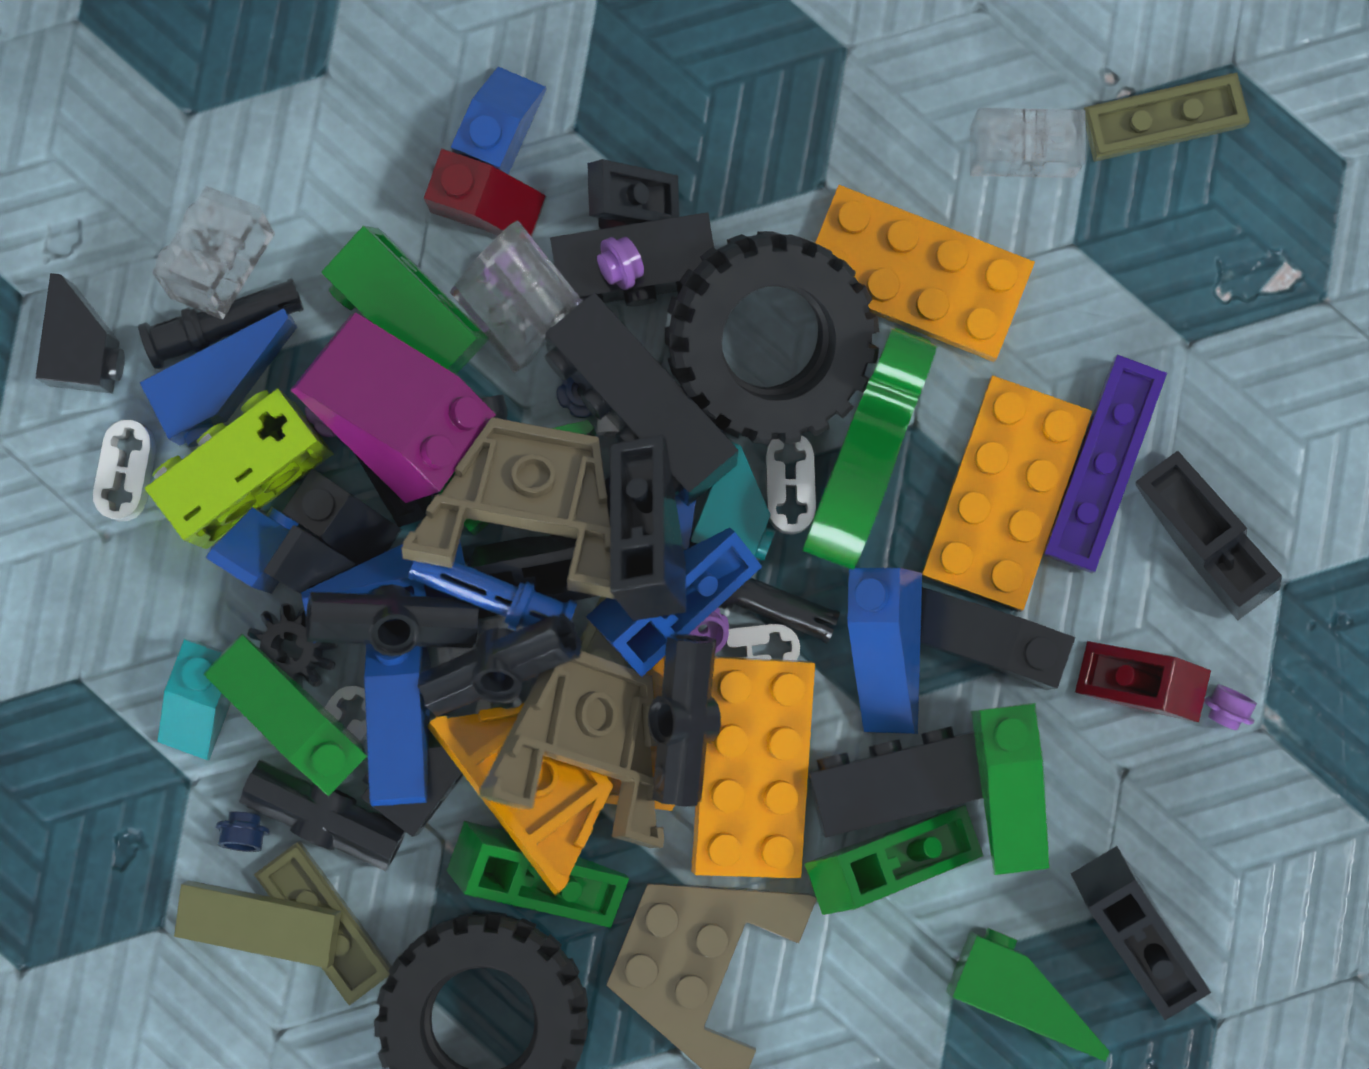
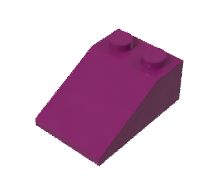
[291,312,496,503]

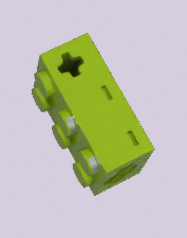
[145,388,334,549]

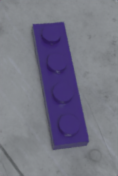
[1043,354,1167,573]

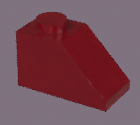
[424,148,547,246]
[1075,641,1211,723]

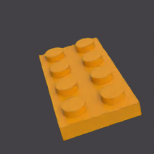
[815,185,1035,362]
[921,375,1093,612]
[691,656,815,878]

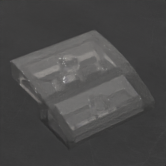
[450,220,583,373]

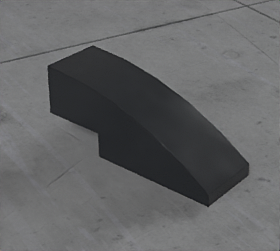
[1135,451,1282,621]

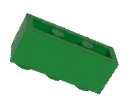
[321,225,490,374]

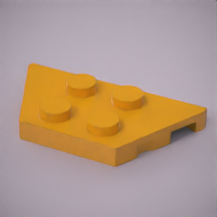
[427,703,613,895]

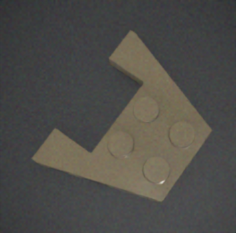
[402,417,615,599]
[479,651,664,848]
[606,883,817,1069]

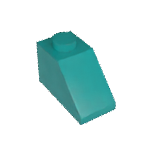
[690,441,776,561]
[157,639,231,760]

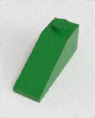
[203,633,367,796]
[971,703,1050,875]
[804,805,984,915]
[446,821,629,928]
[946,927,1110,1062]

